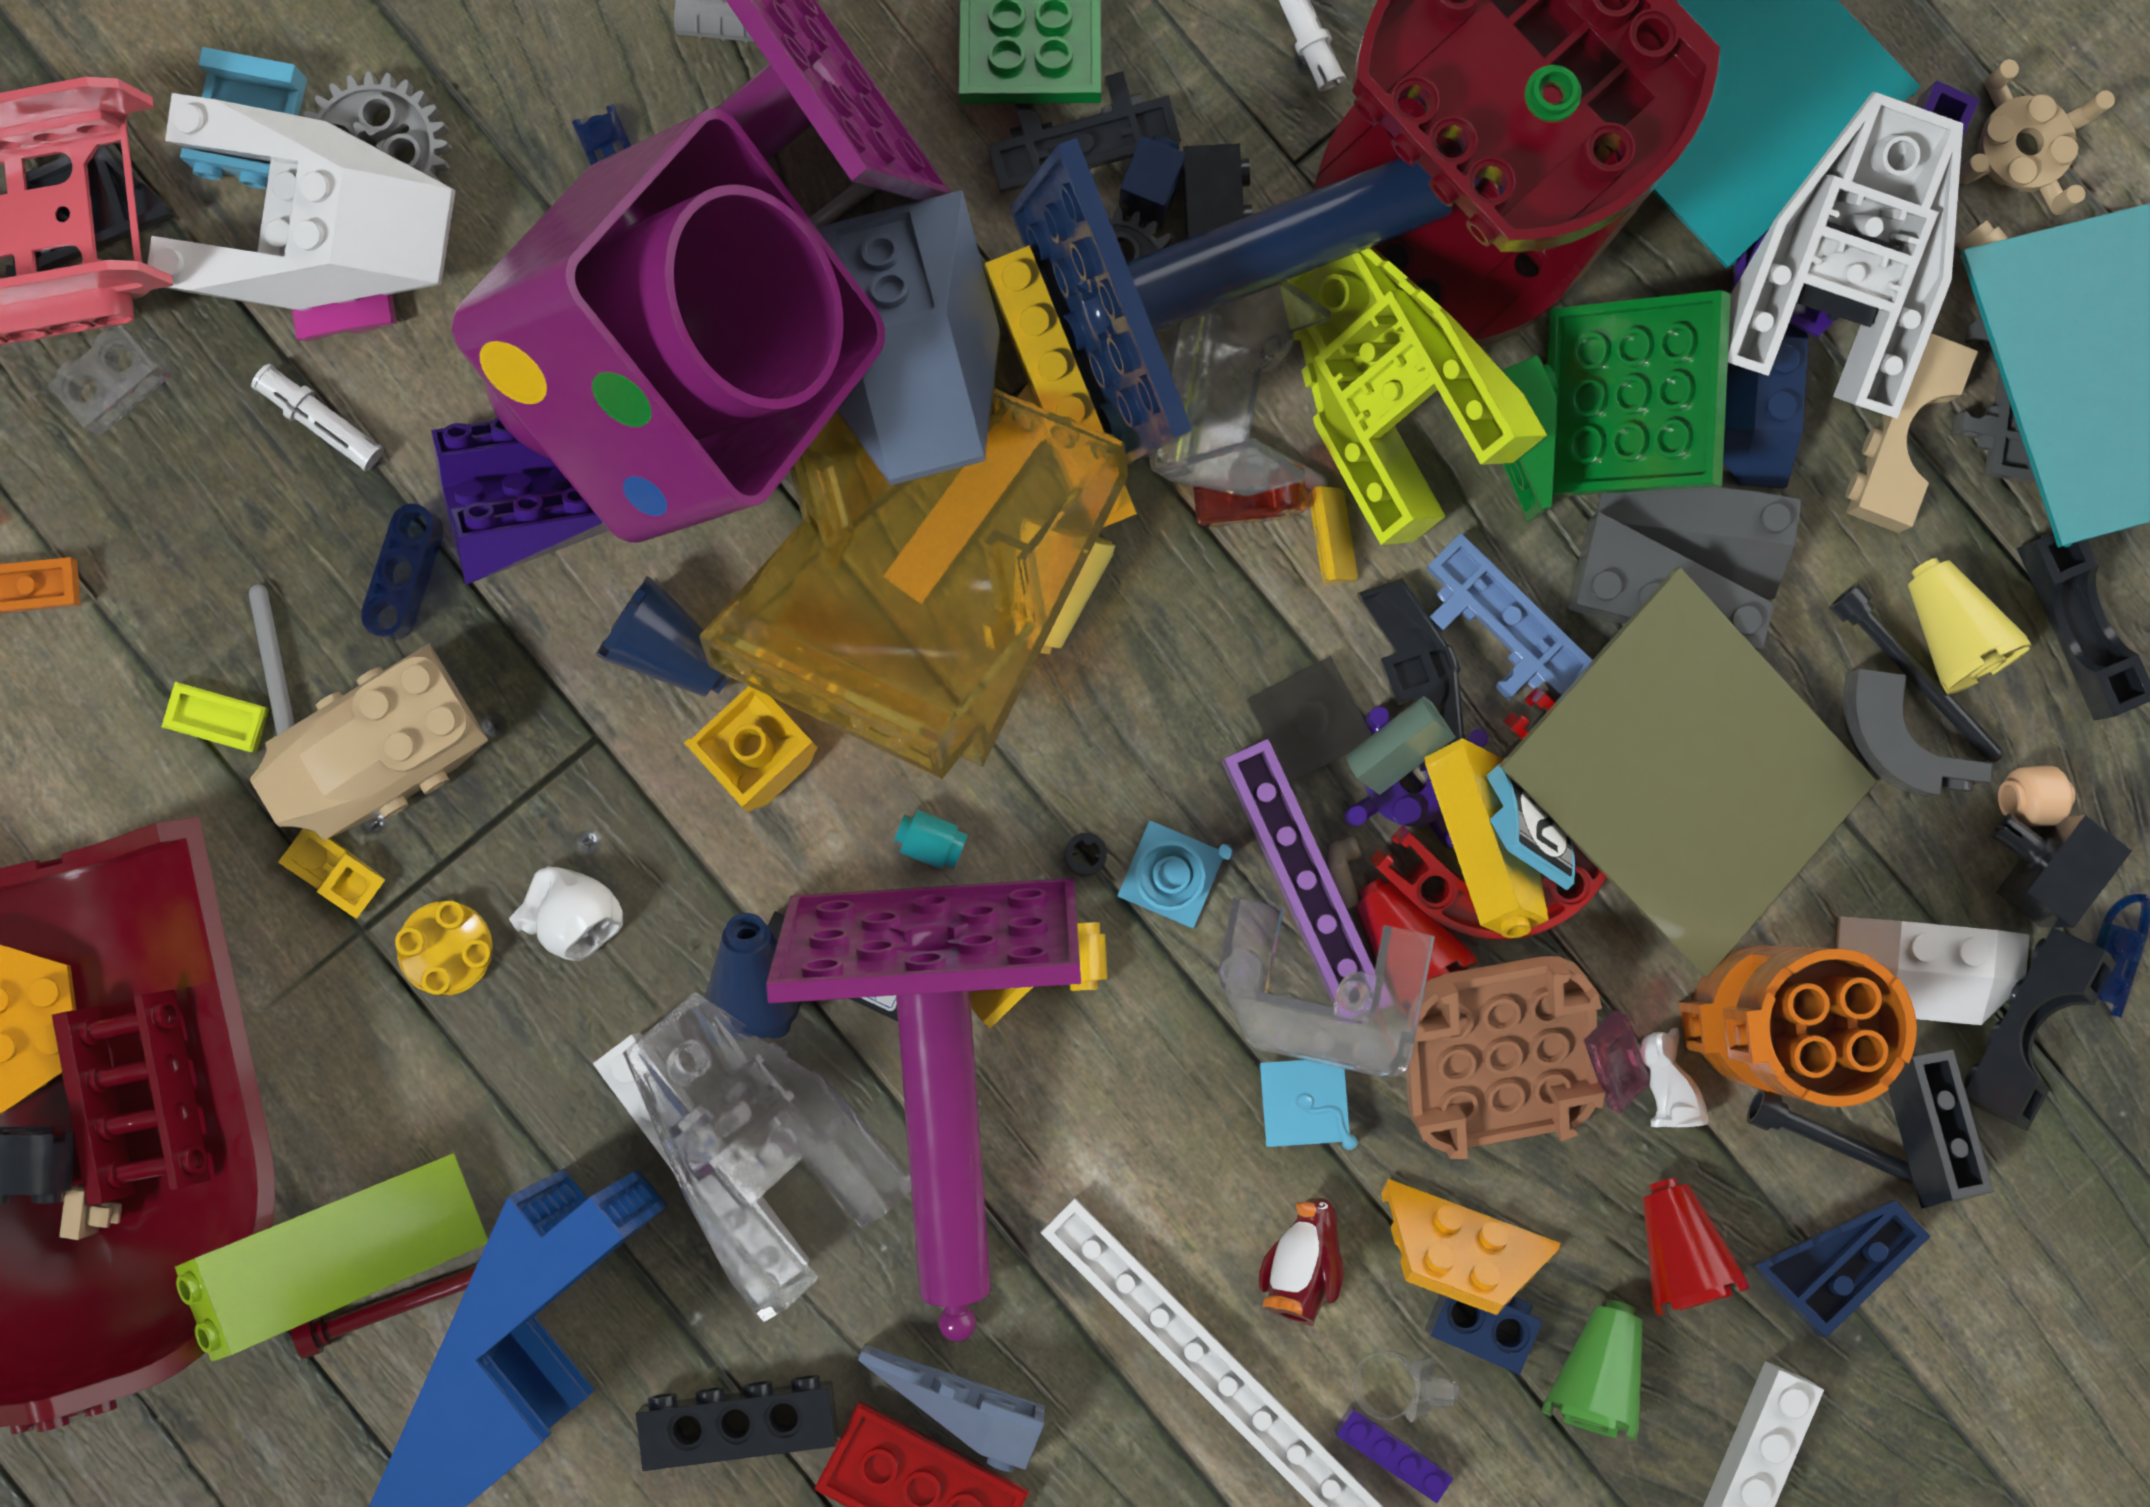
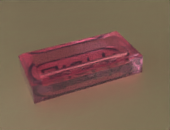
[1583,1010,1650,1113]

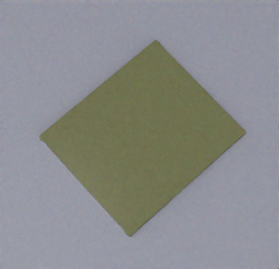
[1499,567,1877,977]

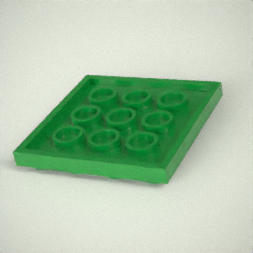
[1547,290,1731,497]

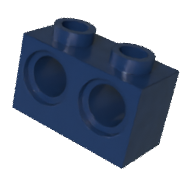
[1119,135,1186,229]
[1425,1294,1542,1375]

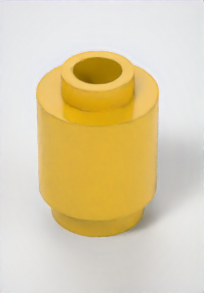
[1070,922,1108,991]

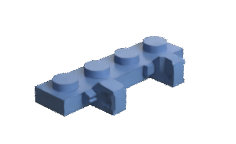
[1426,533,1593,700]

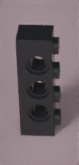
[636,1375,839,1471]

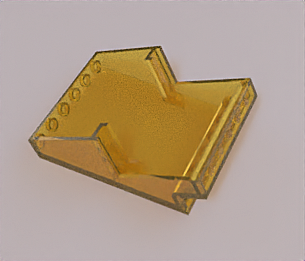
[699,387,1129,779]

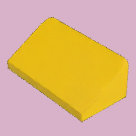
[1308,486,1358,586]

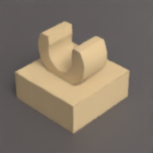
[59,1184,122,1240]

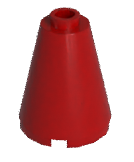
[1356,878,1480,1016]
[1643,1177,1750,1317]

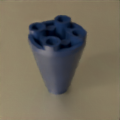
[705,913,802,1040]

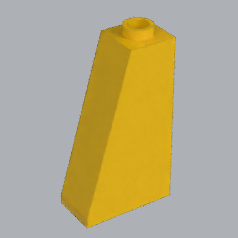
[1424,738,1549,938]

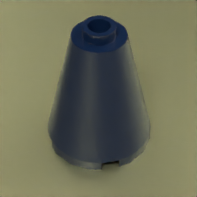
[595,576,734,697]

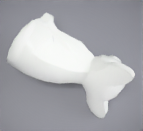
[1629,1028,1709,1127]

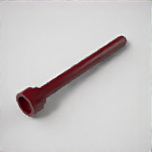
[290,1266,476,1359]

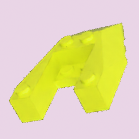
[1281,247,1547,545]

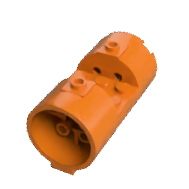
[1679,945,1917,1107]

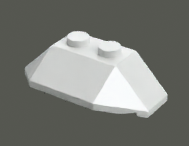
[1836,916,2029,1025]

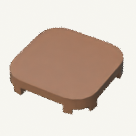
[1403,956,1605,1159]

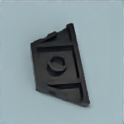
[5,145,176,277]

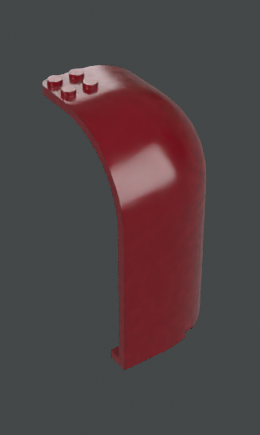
[0,816,275,1434]

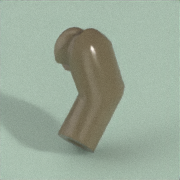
[1328,836,1362,909]

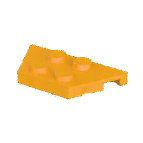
[0,945,76,1117]
[1381,1179,1561,1315]

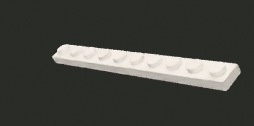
[1041,1197,1384,1507]

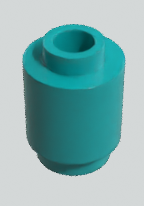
[894,809,968,869]

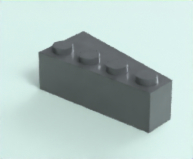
[1567,512,1774,652]

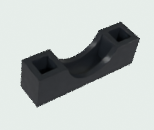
[2016,533,2150,721]
[1964,927,2117,1131]

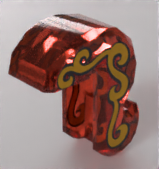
[1192,462,1308,527]

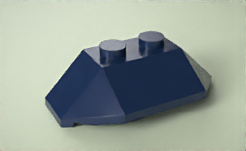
[1723,324,1808,489]

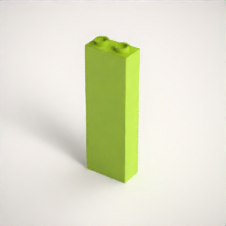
[175,1153,488,1362]

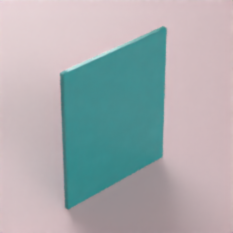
[1652,0,1921,269]
[1960,203,2150,548]

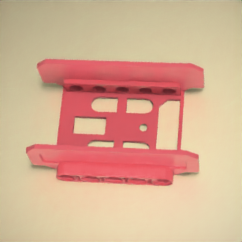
[0,77,173,346]

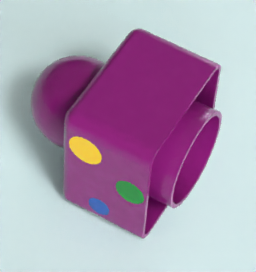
[452,109,885,543]

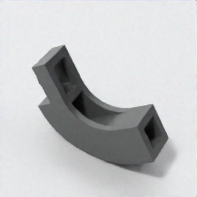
[1843,669,1992,797]

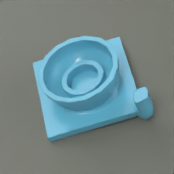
[1117,820,1234,929]
[1260,1057,1358,1150]

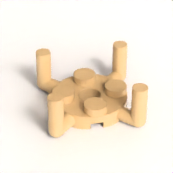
[1959,59,2115,215]

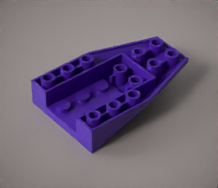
[431,417,609,585]

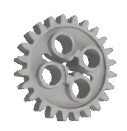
[303,72,452,183]

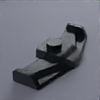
[1357,578,1465,771]

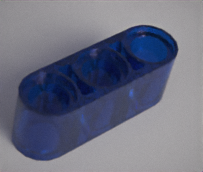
[361,503,444,641]

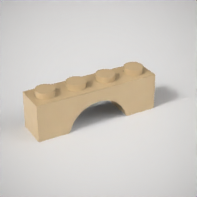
[1845,333,1978,533]

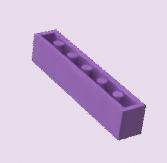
[1221,739,1389,1023]

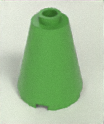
[1542,1300,1643,1442]

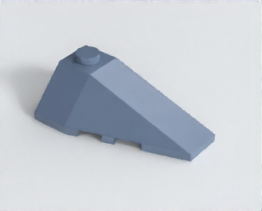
[858,1344,1045,1472]

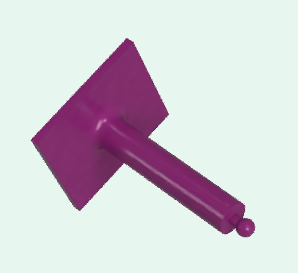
[715,0,952,201]
[766,878,1081,1342]

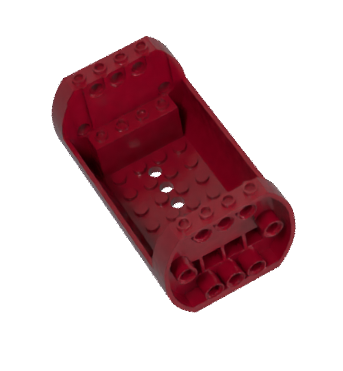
[1313,0,1720,347]

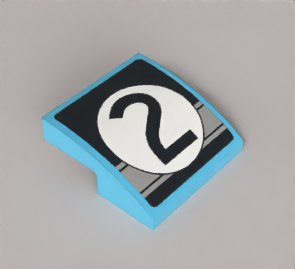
[1486,764,1575,890]

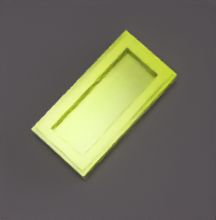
[161,682,270,754]

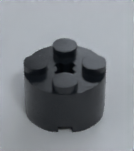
[0,1126,75,1204]

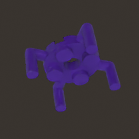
[1343,707,1488,849]

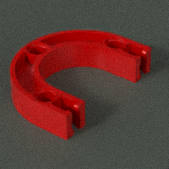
[1370,687,1607,939]

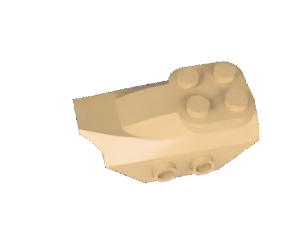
[250,643,488,840]

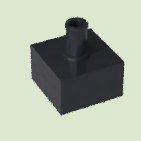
[1991,813,2132,928]

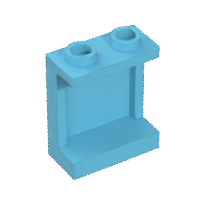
[180,47,307,190]

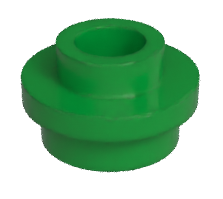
[1524,65,1582,122]

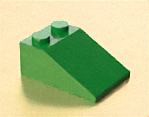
[1502,355,1558,523]

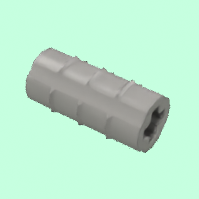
[674,0,754,44]

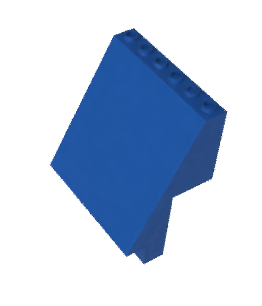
[369,1169,668,1507]

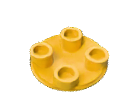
[395,901,493,996]

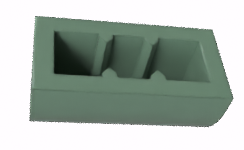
[1346,696,1456,795]

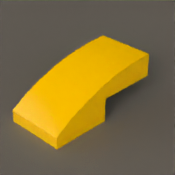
[278,828,385,919]

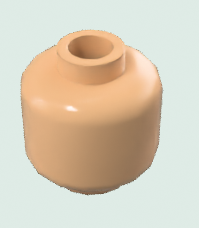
[1998,765,2075,829]

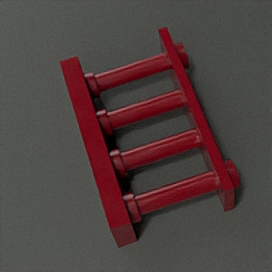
[52,989,211,1206]

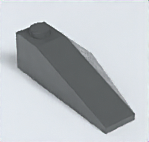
[1597,487,1802,599]

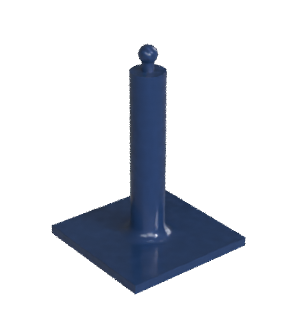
[1009,138,1483,470]

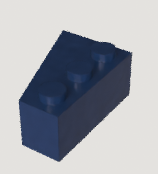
[1749,1200,1931,1338]

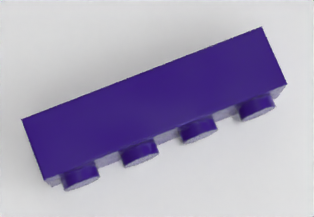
[1334,1405,1454,1503]

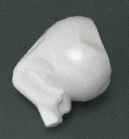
[509,866,623,961]

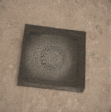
[1246,656,1372,784]

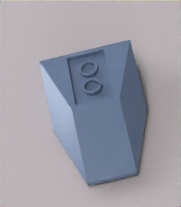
[817,190,1001,485]

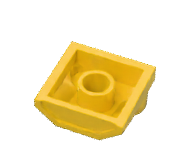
[684,678,818,812]

